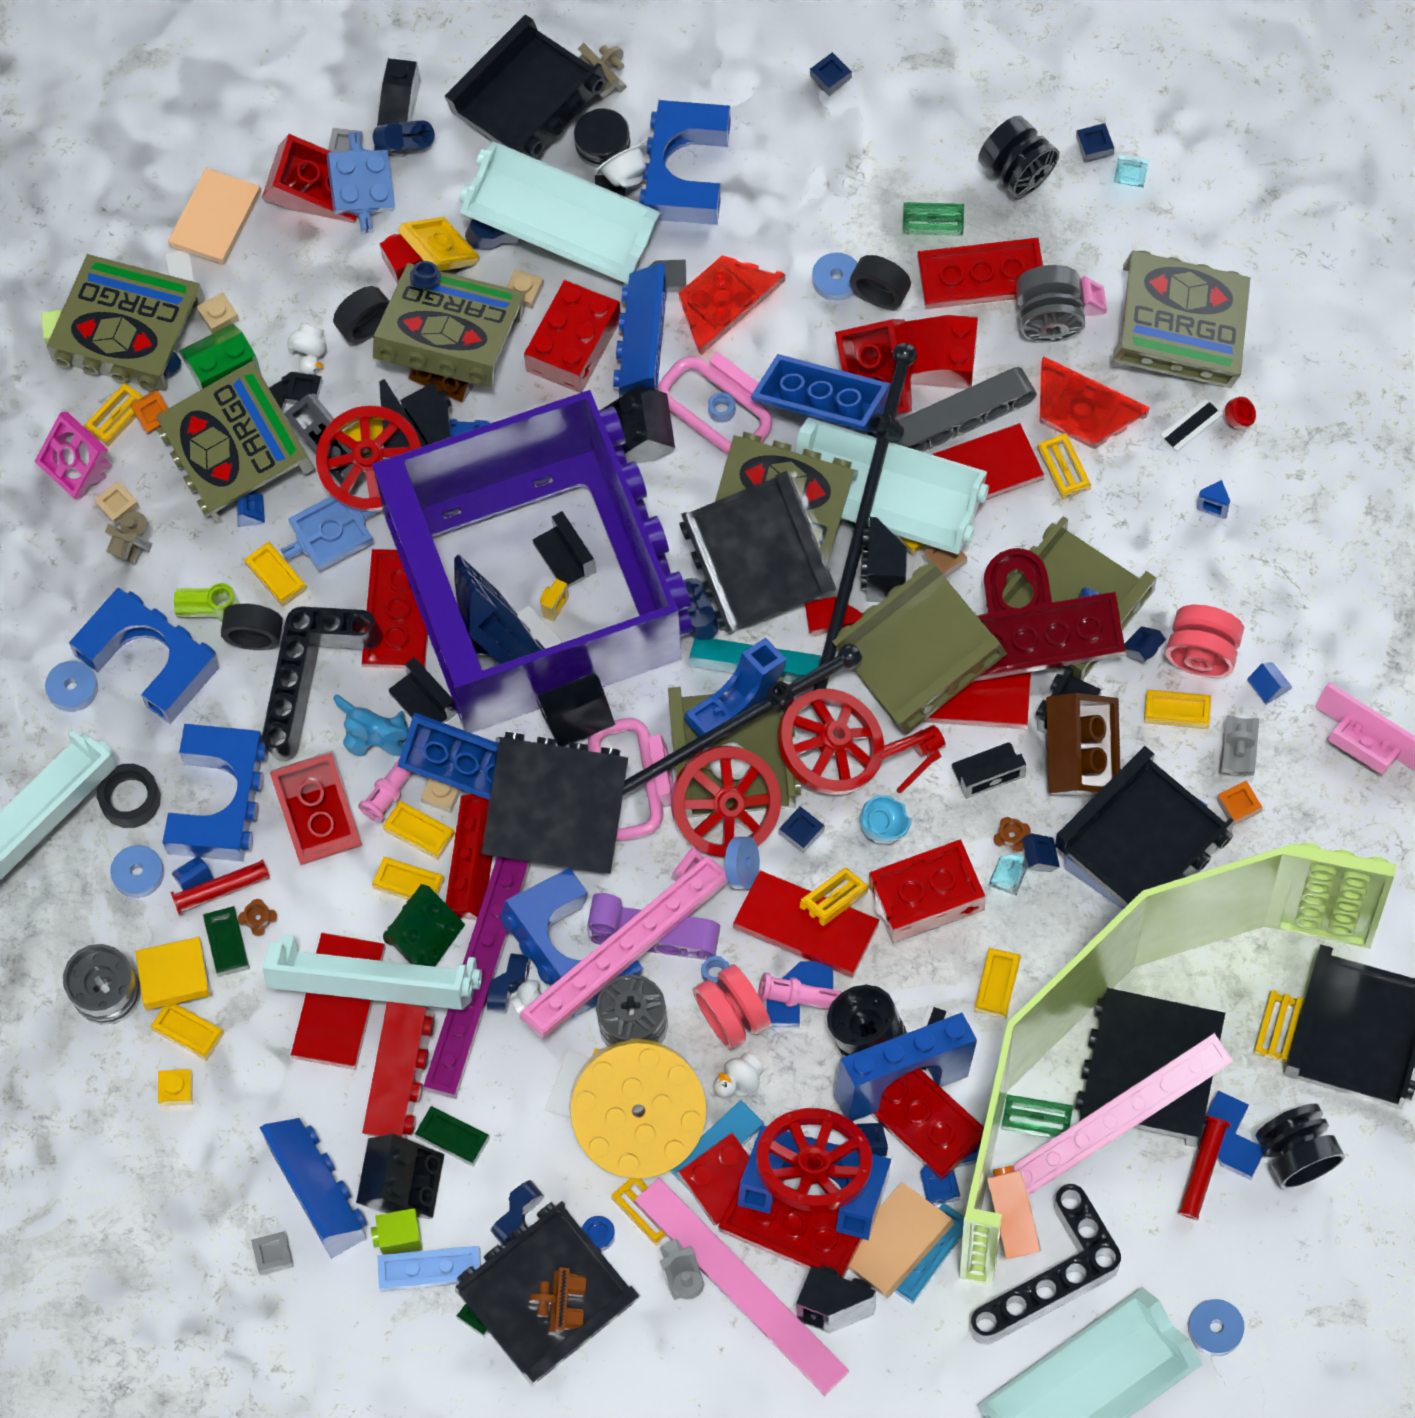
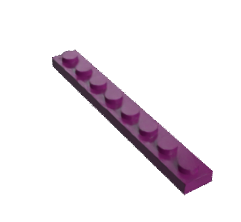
[423,857,531,1099]

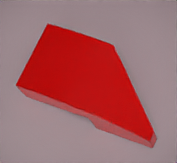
[805,596,863,637]

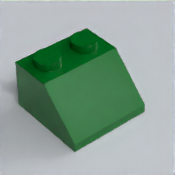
[179,324,261,390]

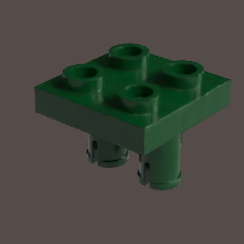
[383,884,465,967]

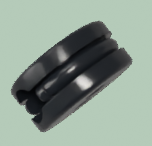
[574,108,631,168]

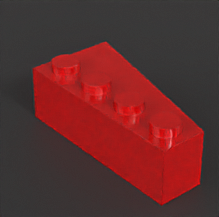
[362,1002,436,1139]

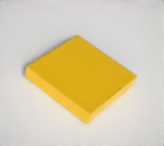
[398,217,480,271]
[135,937,210,1010]

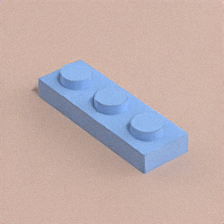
[377,1246,481,1292]

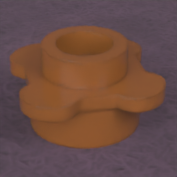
[993,817,1031,853]
[238,899,277,936]

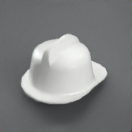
[596,139,648,188]

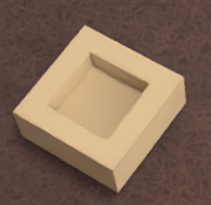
[506,269,544,309]
[197,292,239,334]
[94,481,139,526]
[420,778,462,813]

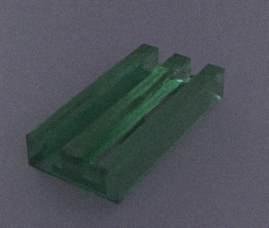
[903,202,964,236]
[1001,1094,1073,1138]

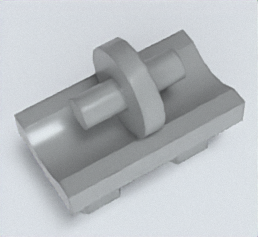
[1221,715,1259,776]
[660,1239,705,1300]

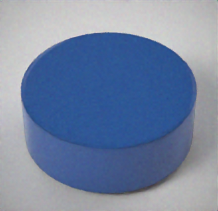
[582,1216,615,1252]

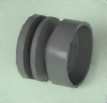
[1016,265,1085,343]
[63,944,141,1025]
[596,974,668,1047]

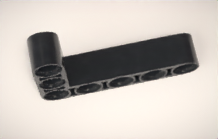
[262,606,382,761]
[970,1184,1121,1345]

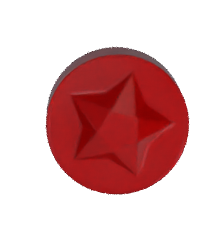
[1225,396,1256,429]

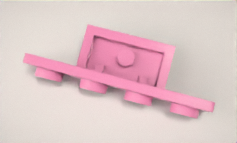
[1316,683,1415,775]

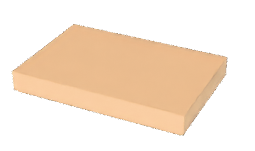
[168,168,262,265]
[849,1182,954,1299]

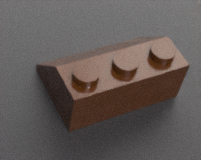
[1046,693,1121,796]

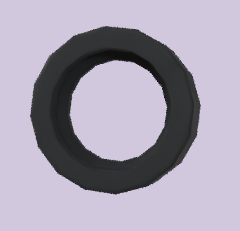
[849,255,912,309]
[333,286,390,344]
[221,603,283,650]
[97,763,161,828]

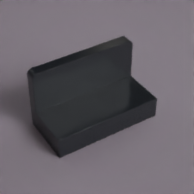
[533,511,596,588]
[389,657,457,723]
[952,742,1026,799]

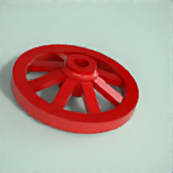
[316,405,422,512]
[777,689,884,795]
[671,746,781,857]
[756,1108,872,1212]

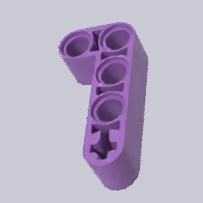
[587,893,721,960]

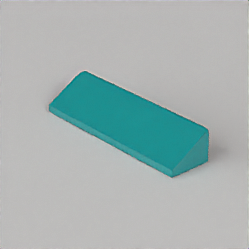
[689,638,821,686]

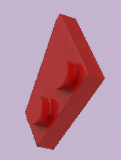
[676,1132,749,1226]

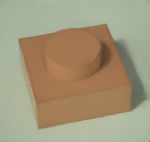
[923,546,967,577]

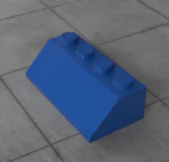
[613,263,667,398]
[751,354,890,431]
[397,713,498,800]
[259,1118,368,1259]

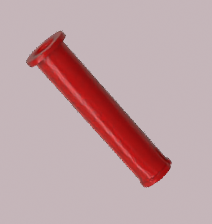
[170,859,270,916]
[1178,1116,1231,1220]

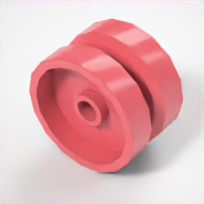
[1165,604,1245,678]
[693,964,771,1050]

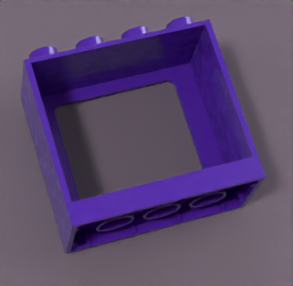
[372,390,693,733]

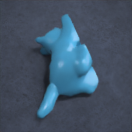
[333,695,409,756]

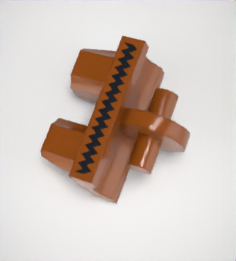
[529,1267,586,1334]

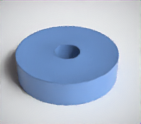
[812,252,857,301]
[45,661,98,712]
[725,837,760,889]
[110,845,164,898]
[1188,1299,1245,1356]

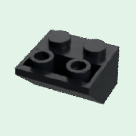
[600,385,675,463]
[861,517,907,602]
[356,1134,445,1219]
[796,1266,876,1334]

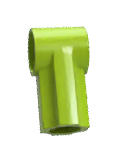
[173,583,240,621]

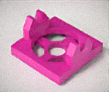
[34,412,112,500]

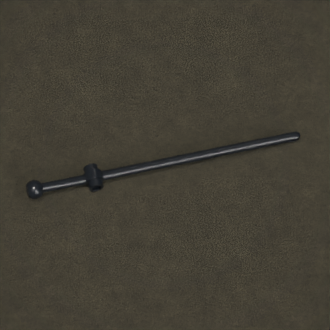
[813,343,917,690]
[623,643,863,796]

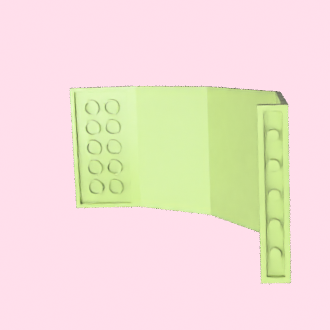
[959,843,1396,1286]

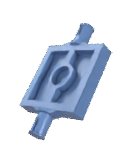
[326,131,395,233]
[281,496,381,572]

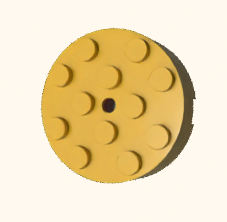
[569,1039,706,1179]

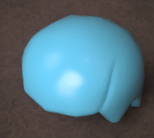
[860,795,912,844]

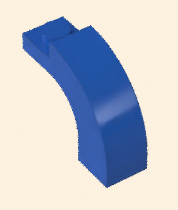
[684,637,787,736]

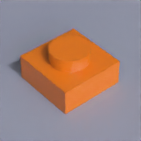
[130,390,168,433]
[1217,780,1263,826]

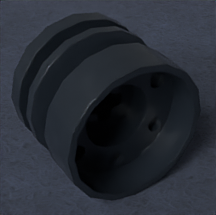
[978,116,1060,198]
[827,984,908,1057]
[1255,1104,1345,1189]

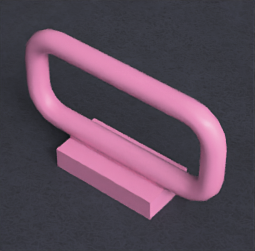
[657,352,773,454]
[588,718,674,841]

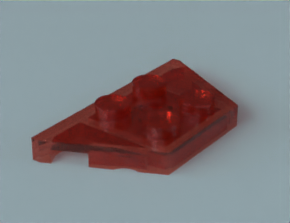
[678,255,786,355]
[1039,357,1150,449]

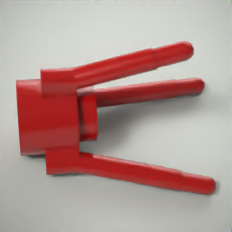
[879,725,946,793]

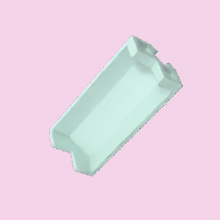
[459,141,661,284]
[795,417,989,555]
[0,729,116,880]
[262,935,482,1010]
[977,1287,1203,1418]

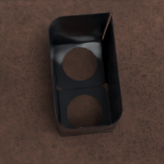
[535,674,616,747]

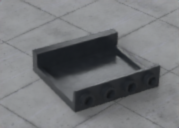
[444,14,608,158]
[679,471,837,633]
[478,732,628,874]
[1055,746,1234,907]
[1284,944,1415,1110]
[1075,988,1226,1148]
[455,1201,640,1386]

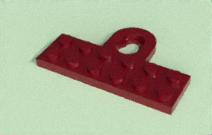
[973,548,1126,682]

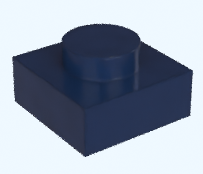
[810,52,852,94]
[1076,123,1114,161]
[1124,626,1166,661]
[779,806,825,853]
[1022,833,1060,872]
[856,1123,888,1156]

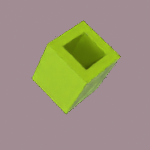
[371,1208,423,1255]

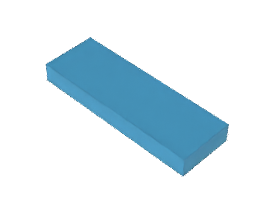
[670,1100,764,1189]
[894,1202,965,1305]

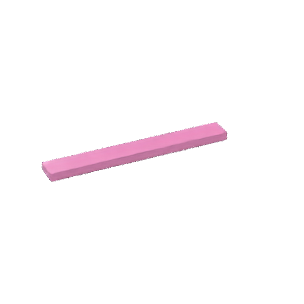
[520,855,728,1039]
[1013,1033,1233,1196]
[634,1178,849,1397]

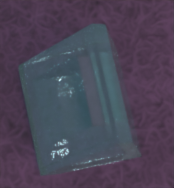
[1114,155,1149,188]
[989,854,1028,896]

